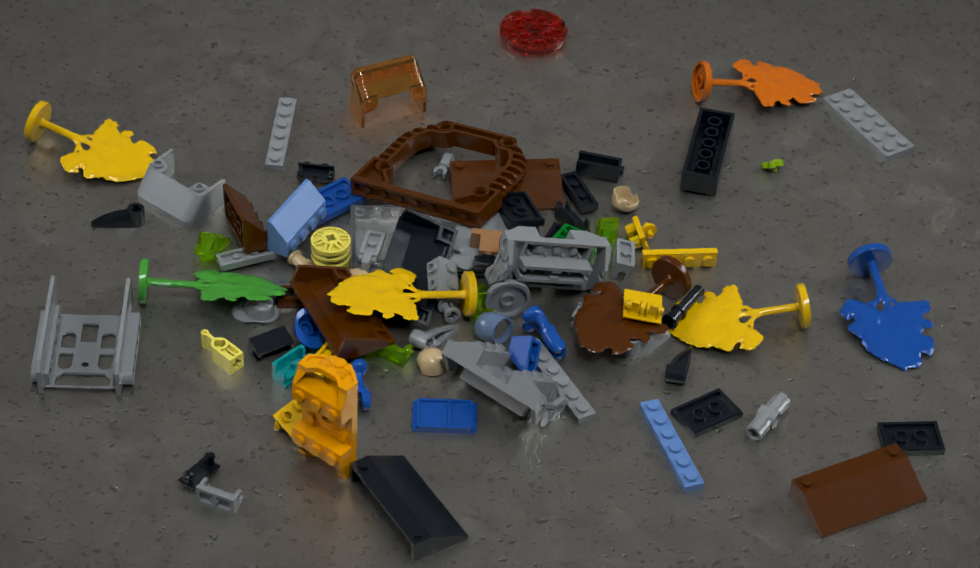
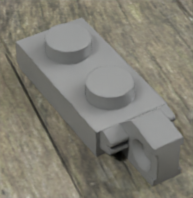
[358,230,386,272]

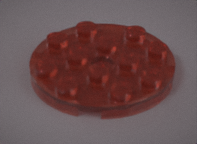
[500,9,568,55]

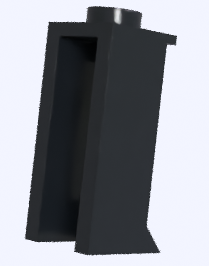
[576,150,625,183]

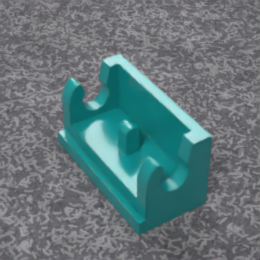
[272,344,312,389]

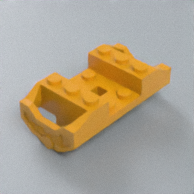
[292,354,358,480]

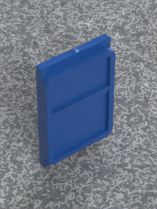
[411,398,478,435]

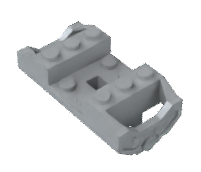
[484,226,611,291]
[442,339,569,427]

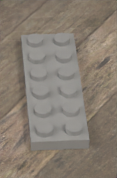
[822,88,915,162]

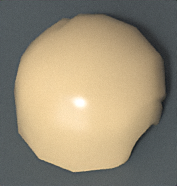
[611,186,640,213]
[416,348,446,376]

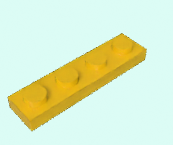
[641,248,718,269]

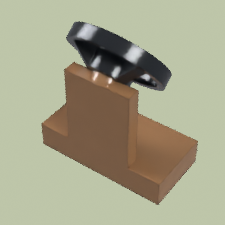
[469,228,503,264]

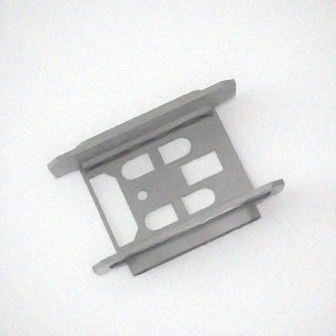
[31,276,141,396]

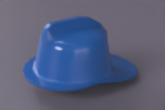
[292,308,324,349]

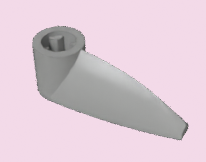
[409,324,459,350]
[624,331,671,357]

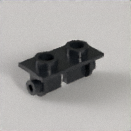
[297,161,335,183]
[177,452,221,491]

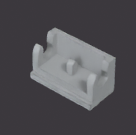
[611,238,635,279]
[195,477,244,515]

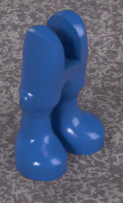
[521,306,566,360]

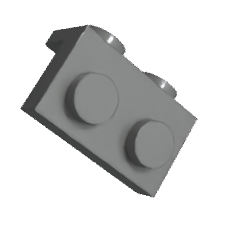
[427,256,458,291]

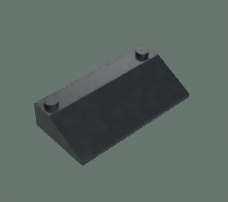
[376,207,458,328]
[350,455,468,562]

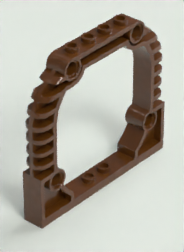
[350,121,527,229]

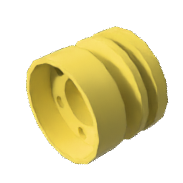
[311,227,351,270]

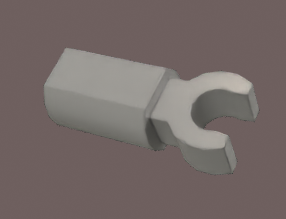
[433,152,455,180]

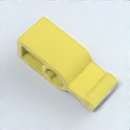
[201,329,244,375]

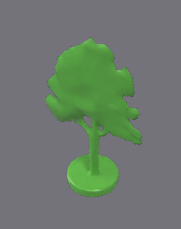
[138,258,288,305]

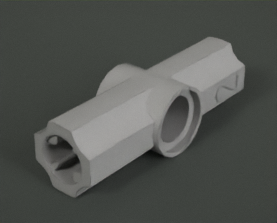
[745,392,791,441]

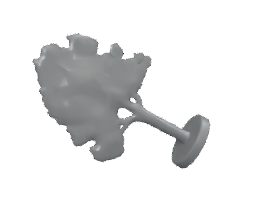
[449,211,531,317]

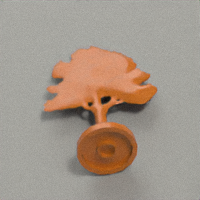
[691,59,823,107]

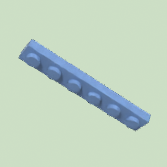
[639,399,704,493]

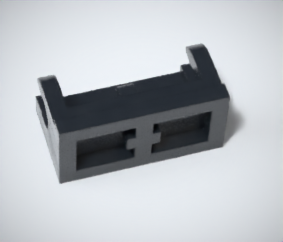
[554,199,591,233]
[247,325,294,362]

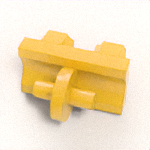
[625,216,657,250]

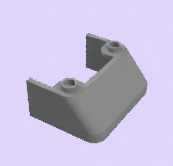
[137,149,226,228]

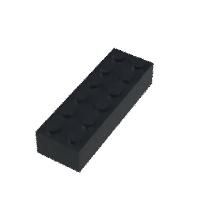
[680,107,735,196]

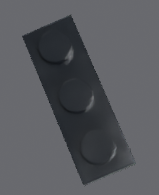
[561,171,599,214]

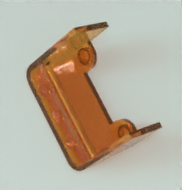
[350,55,427,128]

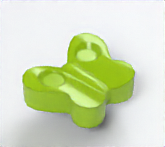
[761,159,784,172]

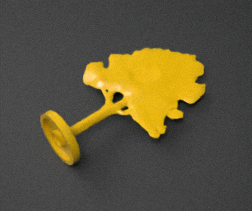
[24,100,158,182]
[327,268,478,320]
[668,283,811,352]

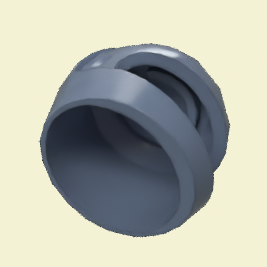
[475,312,513,344]

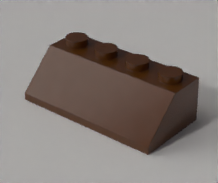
[223,184,268,254]

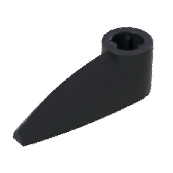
[91,203,145,228]
[665,346,693,384]

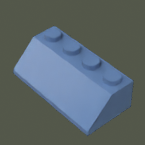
[267,179,327,258]

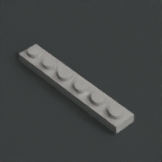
[265,97,297,171]
[536,338,596,425]

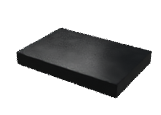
[498,191,545,228]
[670,388,743,439]
[877,421,945,456]

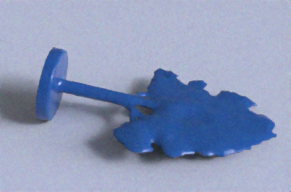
[840,243,935,371]

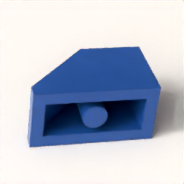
[508,336,542,372]

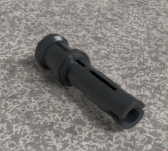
[662,285,705,330]

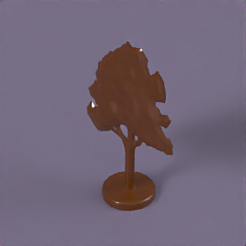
[574,256,691,355]

